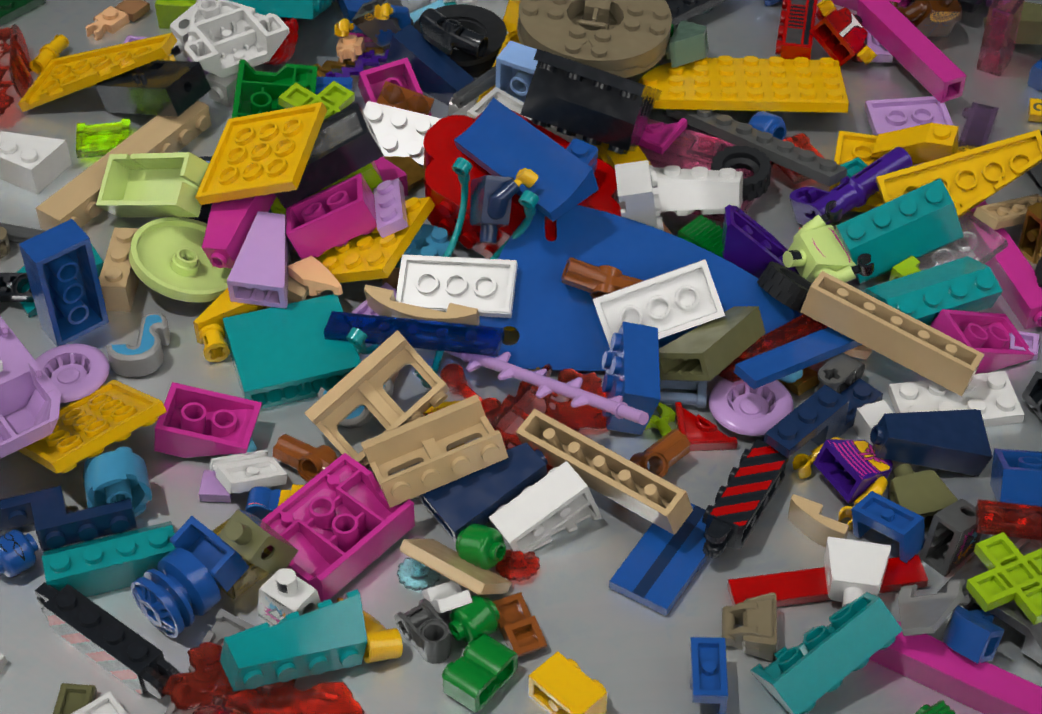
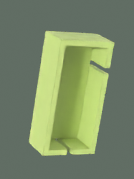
[96,152,209,217]

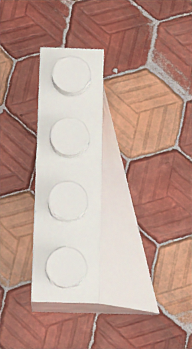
[649,164,743,217]

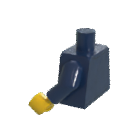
[470,168,538,244]

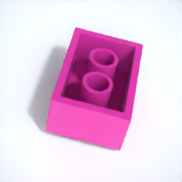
[286,173,377,260]

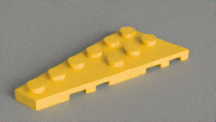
[18,33,177,112]
[876,129,1042,218]

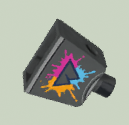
[920,499,989,577]

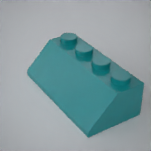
[836,178,964,284]
[865,256,1003,326]
[42,521,175,597]

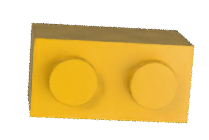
[528,651,607,714]

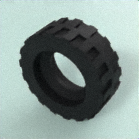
[711,145,771,201]
[757,261,812,316]

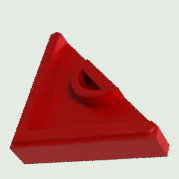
[675,402,738,451]

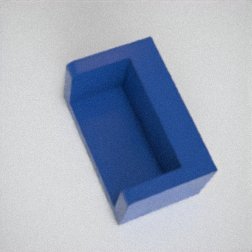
[852,491,925,563]
[170,516,249,592]

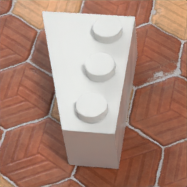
[0,131,72,195]
[615,160,664,231]
[489,461,602,558]

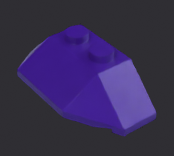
[722,205,800,279]

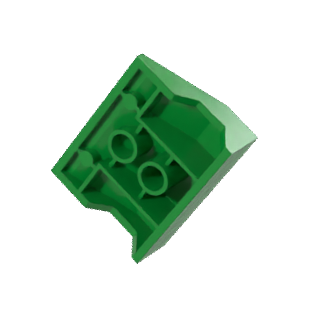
[232,59,318,118]

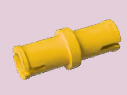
[29,34,69,74]

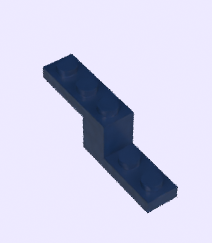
[764,378,883,458]
[0,486,137,551]

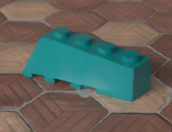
[220,589,367,692]
[750,592,903,714]

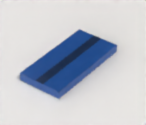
[609,503,708,616]

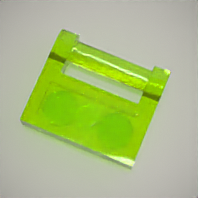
[76,118,132,158]

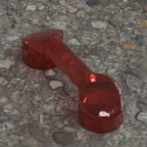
[440,363,504,424]

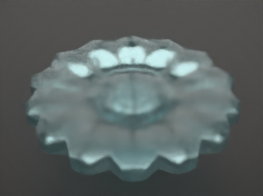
[397,558,441,591]

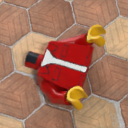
[809,0,877,67]

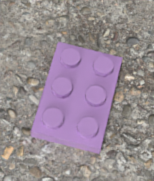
[864,96,954,136]

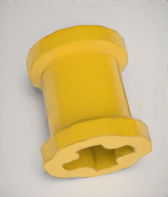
[199,323,230,363]

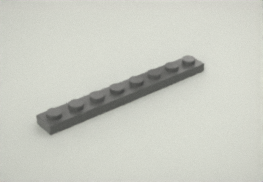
[666,109,847,187]

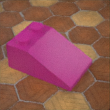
[358,57,432,116]
[930,309,1035,374]
[154,382,262,458]

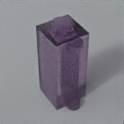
[958,102,999,148]

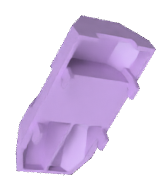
[0,316,61,459]

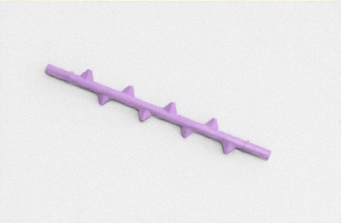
[445,342,649,425]

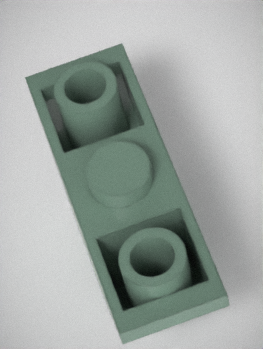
[666,21,709,67]

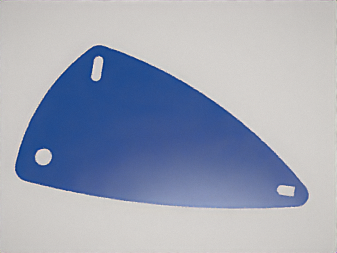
[477,205,825,371]

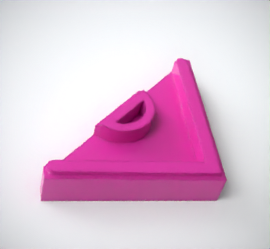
[638,118,687,155]

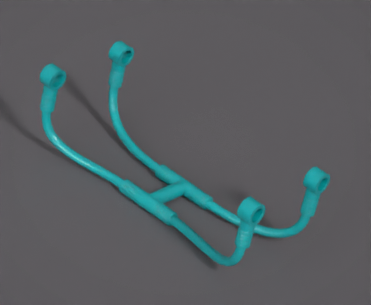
[346,157,539,388]

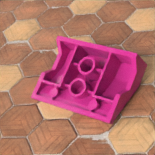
[262,453,415,602]

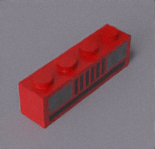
[775,0,818,60]

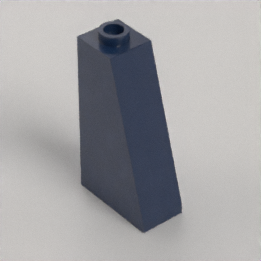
[386,24,475,106]
[870,409,993,476]
[419,442,548,542]

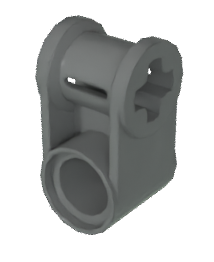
[814,353,865,394]
[395,598,451,664]

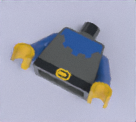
[334,0,413,47]

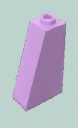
[227,211,288,309]

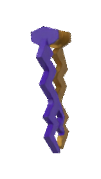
[312,47,389,77]

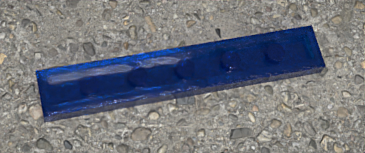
[324,311,505,357]

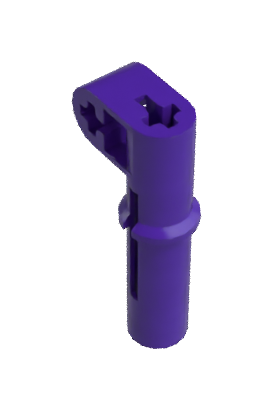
[789,147,913,225]

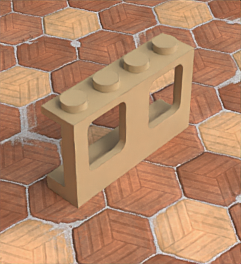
[304,330,450,469]
[361,394,509,508]

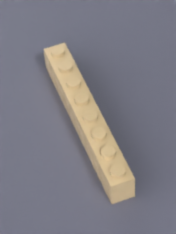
[36,100,211,231]

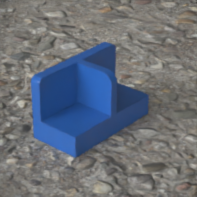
[690,637,728,714]

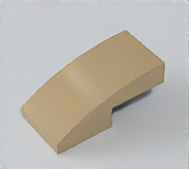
[788,494,849,548]

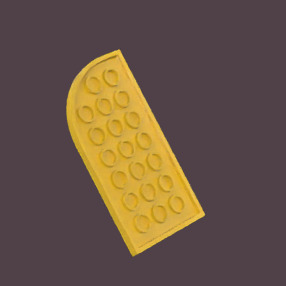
[638,55,849,113]

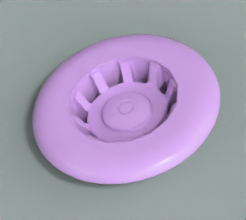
[36,344,110,403]
[709,374,794,436]

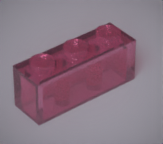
[976,0,1024,77]

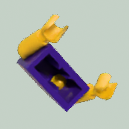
[793,437,893,531]

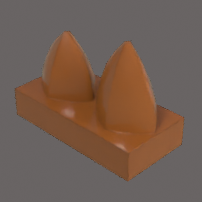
[376,81,434,115]

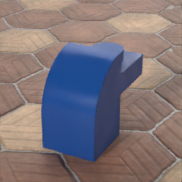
[942,605,1005,664]

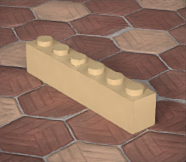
[800,271,985,396]
[516,408,693,535]

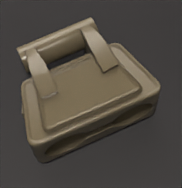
[721,593,777,662]

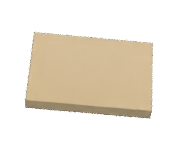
[399,539,512,595]

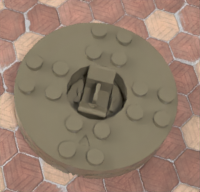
[517,0,672,78]

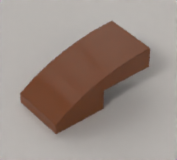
[493,592,547,657]

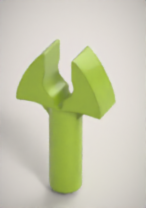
[645,402,676,437]

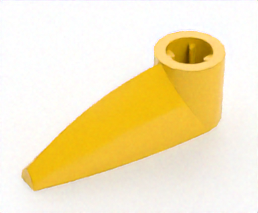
[337,597,403,663]

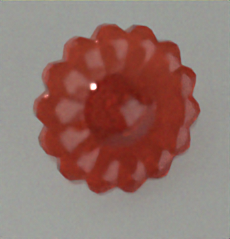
[496,550,540,582]

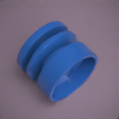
[130,547,221,638]

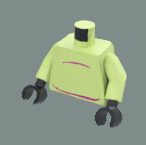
[782,200,874,283]

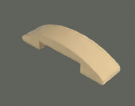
[364,285,480,335]

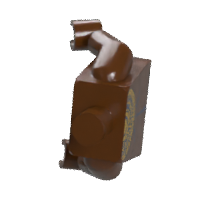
[890,0,962,37]

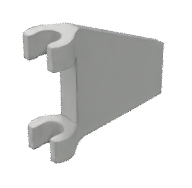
[898,578,971,636]

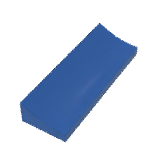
[454,98,599,222]

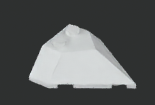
[184,0,290,78]

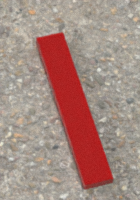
[727,555,928,607]

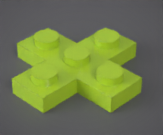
[278,81,355,120]
[965,532,1042,625]

